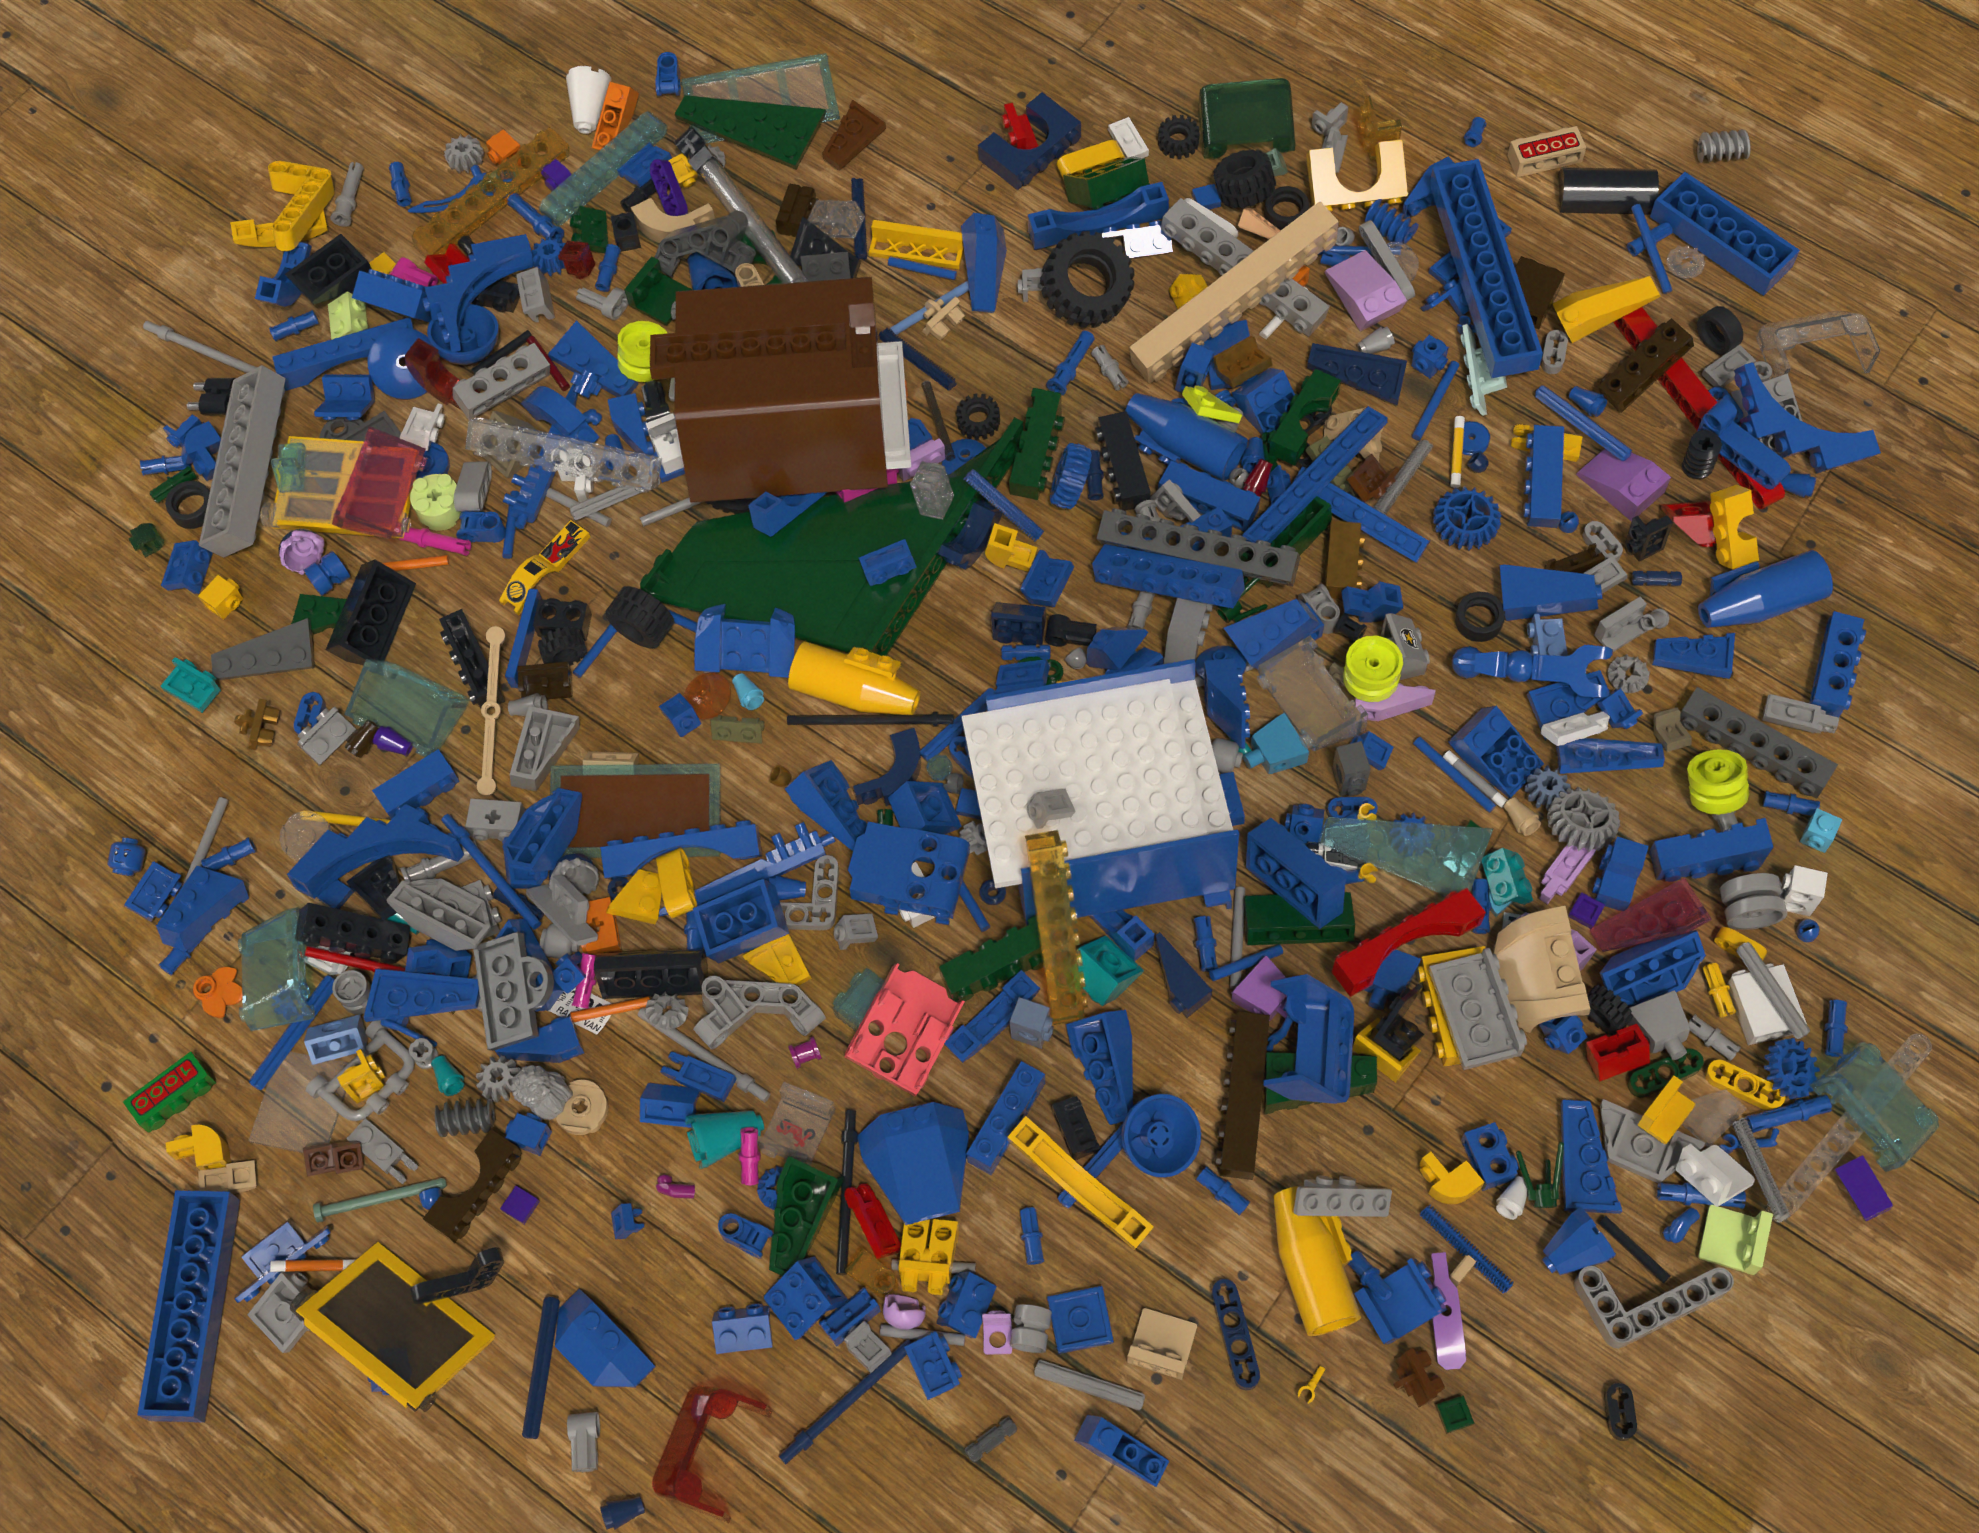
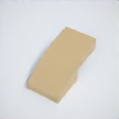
[198,1160,257,1194]

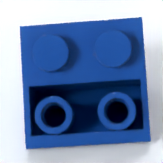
[1232,368,1295,435]

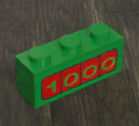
[123,1051,216,1133]

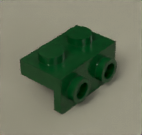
[570,206,608,256]

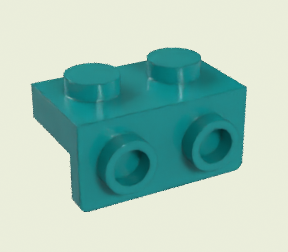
[160,657,221,713]
[1481,848,1533,906]

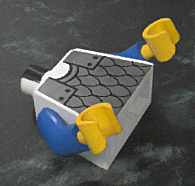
[1307,803,1378,885]

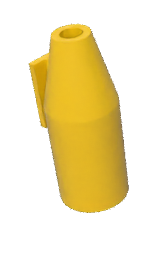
[788,641,920,715]
[1273,1186,1361,1336]

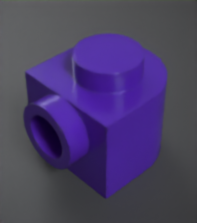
[541,159,574,192]

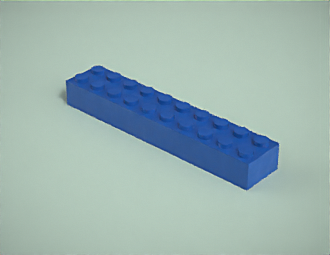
[1430,159,1543,378]

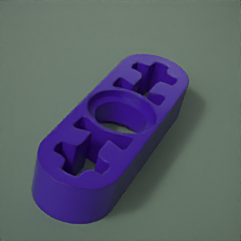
[650,159,688,216]

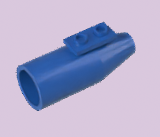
[1125,393,1248,481]
[1698,550,1833,628]

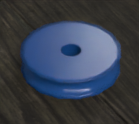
[1453,421,1490,456]

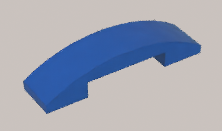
[944,970,1040,1063]

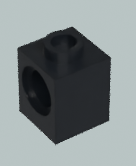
[610,212,641,252]

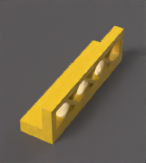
[869,220,964,270]

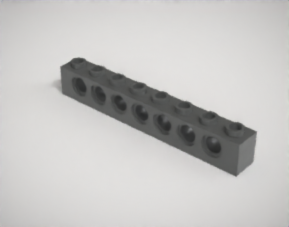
[1097,508,1301,587]

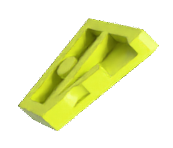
[1182,386,1242,423]

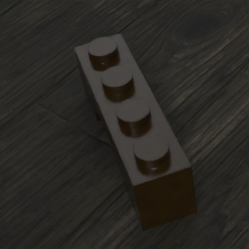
[423,1129,522,1244]

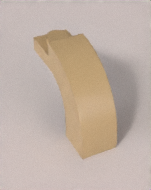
[631,198,715,246]

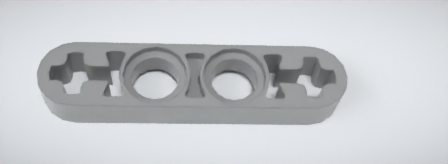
[1359,220,1415,301]

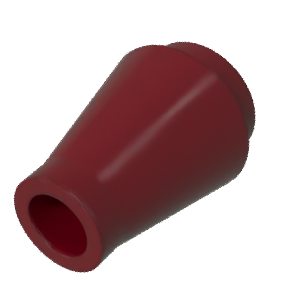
[1243,458,1273,497]

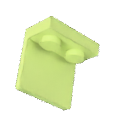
[1698,1205,1773,1275]

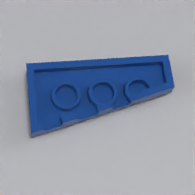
[548,320,639,397]
[1556,738,1665,774]
[364,969,480,1022]
[1561,1100,1622,1214]

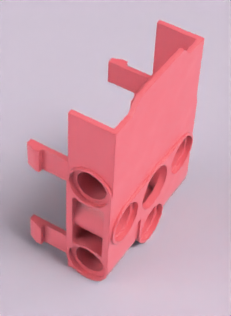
[844,963,965,1097]

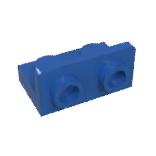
[161,540,212,594]

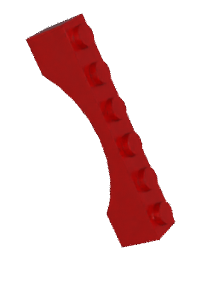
[1332,888,1486,997]

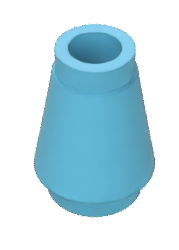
[732,673,764,710]

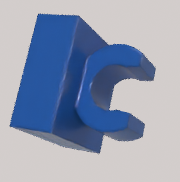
[611,1203,644,1240]

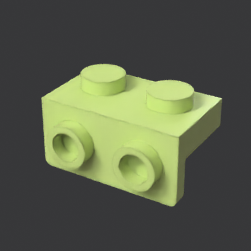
[328,291,368,339]

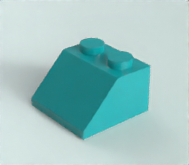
[1064,936,1144,1006]

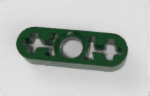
[1628,1049,1704,1098]

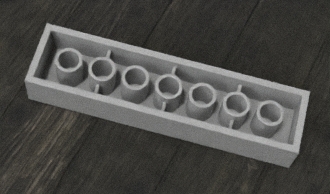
[199,365,286,558]

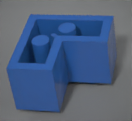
[1592,837,1649,912]

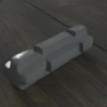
[965,1417,1017,1463]

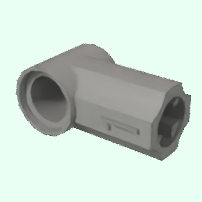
[567,1412,600,1472]

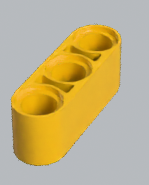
[1056,140,1125,180]
[656,847,697,919]

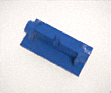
[1267,465,1291,505]

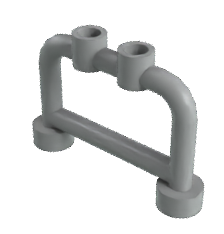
[306,1020,415,1121]

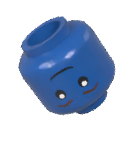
[107,837,145,876]

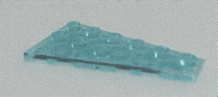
[1317,817,1493,896]

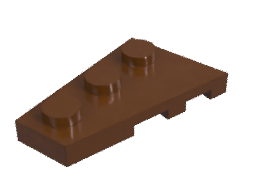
[822,100,886,171]

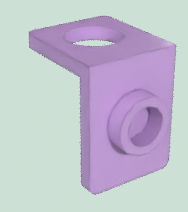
[982,1311,1012,1355]

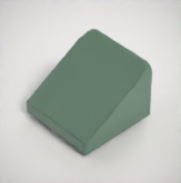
[1266,148,1288,176]

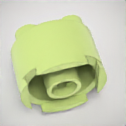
[410,474,463,531]

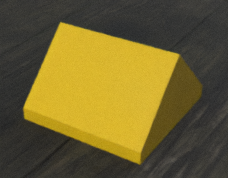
[1352,1018,1421,1083]

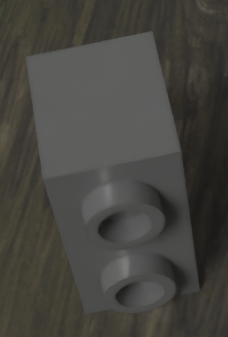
[1332,741,1371,796]

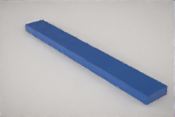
[1242,406,1388,543]

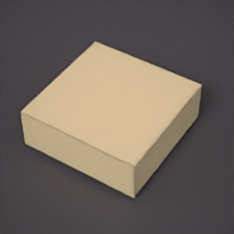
[1449,1255,1476,1288]

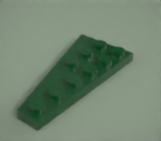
[675,95,826,170]

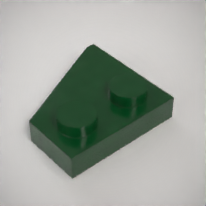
[291,594,347,634]

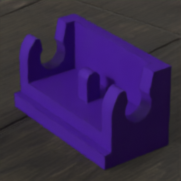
[1834,1155,1893,1221]

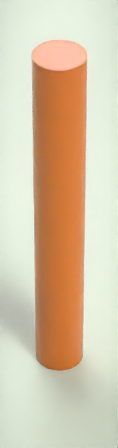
[382,555,449,571]
[570,996,650,1023]

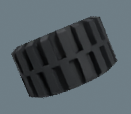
[1213,149,1276,208]
[605,586,674,649]

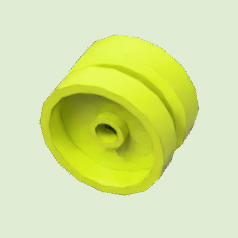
[618,321,667,382]
[1343,636,1403,702]
[1687,749,1750,815]

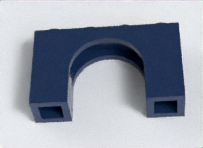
[978,92,1081,190]

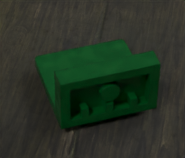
[624,256,692,325]

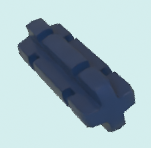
[1631,571,1682,586]

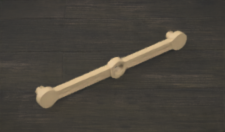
[476,626,506,796]

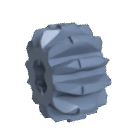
[1525,765,1571,811]

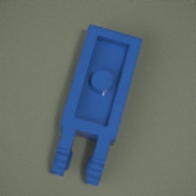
[660,1051,737,1102]

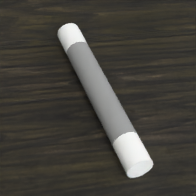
[1443,750,1508,808]

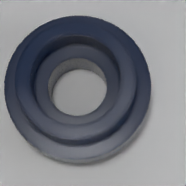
[980,880,1006,905]

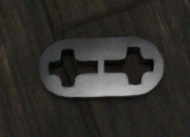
[1604,1383,1637,1441]

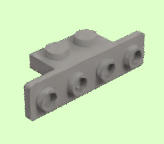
[526,875,598,946]
[1294,1176,1392,1217]

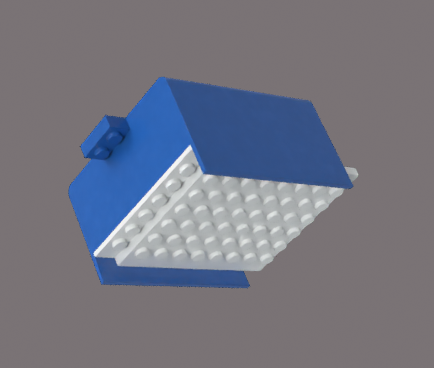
[962,659,1245,926]

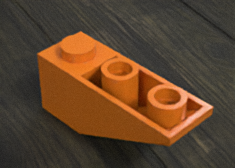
[592,82,639,154]

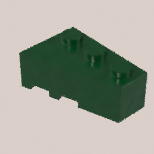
[1063,156,1150,209]

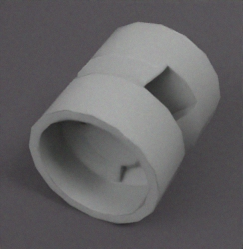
[332,970,371,1015]
[1010,1304,1052,1353]

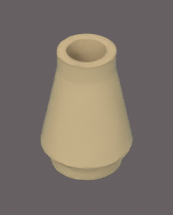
[1504,797,1541,836]

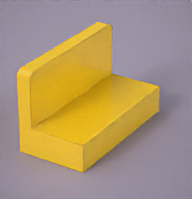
[1638,1076,1695,1144]

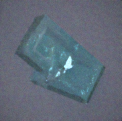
[271,443,306,493]

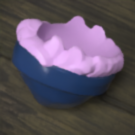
[278,528,325,575]

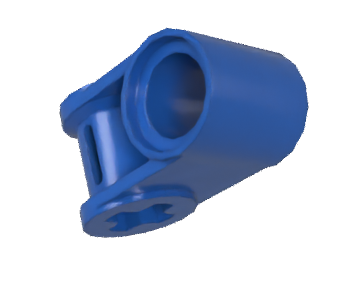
[655,52,681,96]
[456,511,506,543]
[718,1213,774,1259]

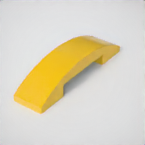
[230,210,328,247]

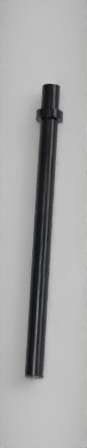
[787,712,954,727]

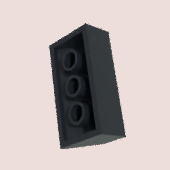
[325,559,416,669]

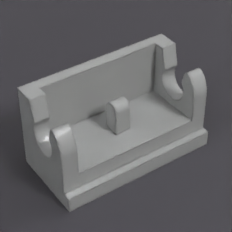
[516,267,555,322]

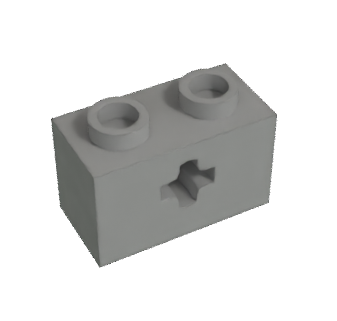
[465,799,526,841]

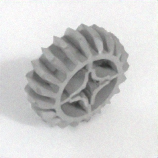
[1547,787,1620,852]

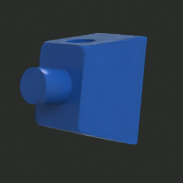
[1364,950,1421,1010]

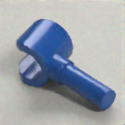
[1457,316,1477,335]

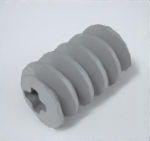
[1697,129,1750,163]

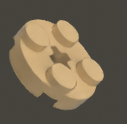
[556,1080,608,1135]

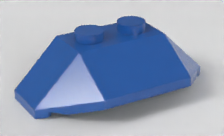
[502,788,582,872]
[1600,930,1706,1007]
[555,1289,656,1388]

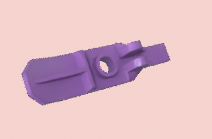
[1431,1252,1466,1370]

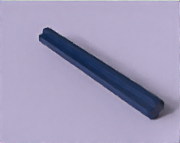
[522,1297,560,1439]

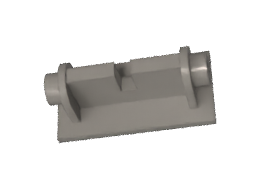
[1322,126,1348,173]

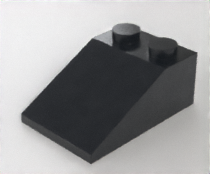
[285,234,372,305]

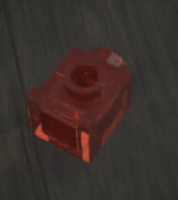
[558,241,595,279]

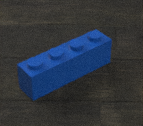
[1523,425,1564,528]
[1158,460,1260,532]

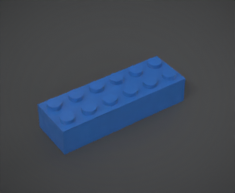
[1650,172,1800,296]

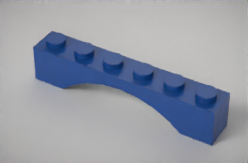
[1028,182,1169,250]
[272,317,416,391]
[600,820,763,880]

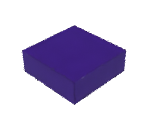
[1568,892,1605,929]
[500,1186,540,1225]

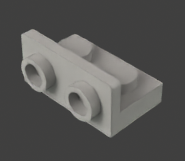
[1594,596,1648,652]
[297,706,356,766]

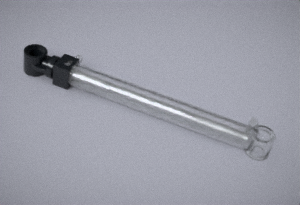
[674,126,810,283]

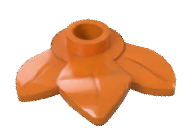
[193,967,246,1018]

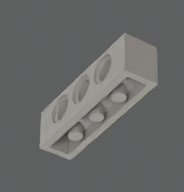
[453,343,550,420]

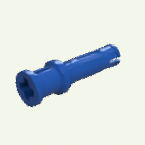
[507,193,564,240]
[1046,330,1095,396]

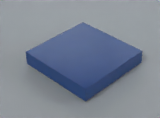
[1047,1286,1114,1354]

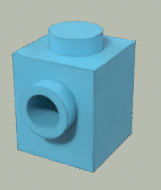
[1800,808,1842,853]

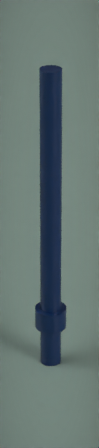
[778,1339,911,1465]

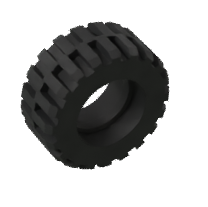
[1040,231,1135,328]

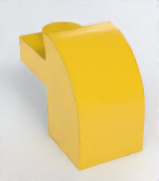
[985,523,1037,572]
[165,1125,231,1170]
[1419,1152,1484,1204]

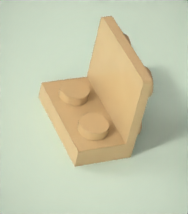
[1127,1308,1197,1380]

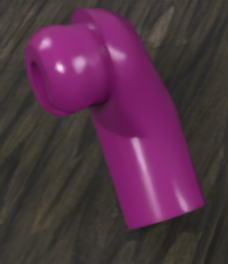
[656,1175,695,1199]

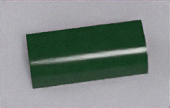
[1245,892,1355,946]

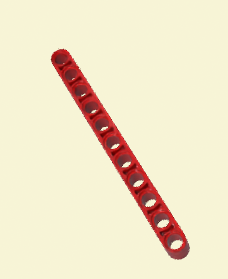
[1613,307,1785,509]

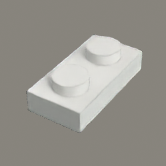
[1108,117,1149,158]

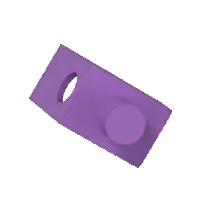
[1231,956,1287,1021]

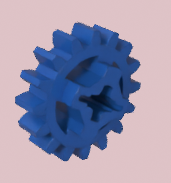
[1764,1038,1820,1099]

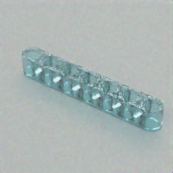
[539,112,667,226]

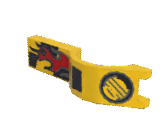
[499,520,590,616]

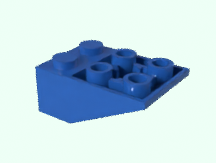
[1204,658,1250,749]
[1448,705,1544,798]

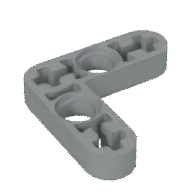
[780,855,839,930]

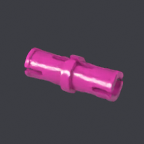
[572,953,596,1009]
[738,1127,761,1186]

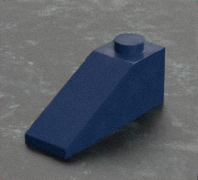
[1155,932,1212,1018]

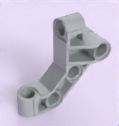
[693,976,826,1050]

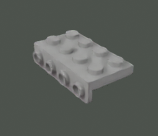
[1428,948,1527,1070]

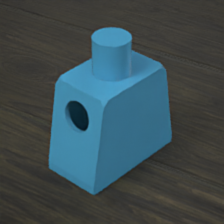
[1243,713,1309,774]

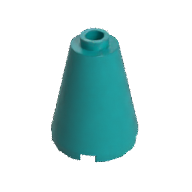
[685,1111,764,1169]

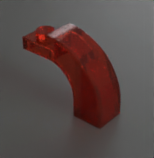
[405,338,480,410]

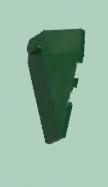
[769,1155,845,1276]

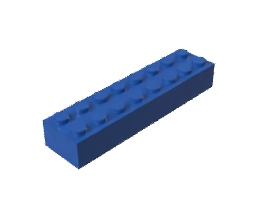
[137,1190,240,1423]

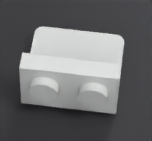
[1676,1144,1755,1207]

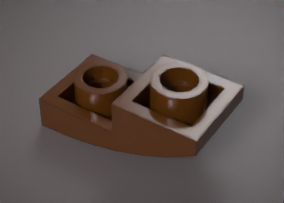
[302,1141,364,1177]

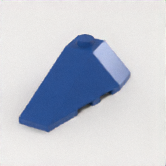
[961,213,1007,313]
[1066,1010,1133,1125]

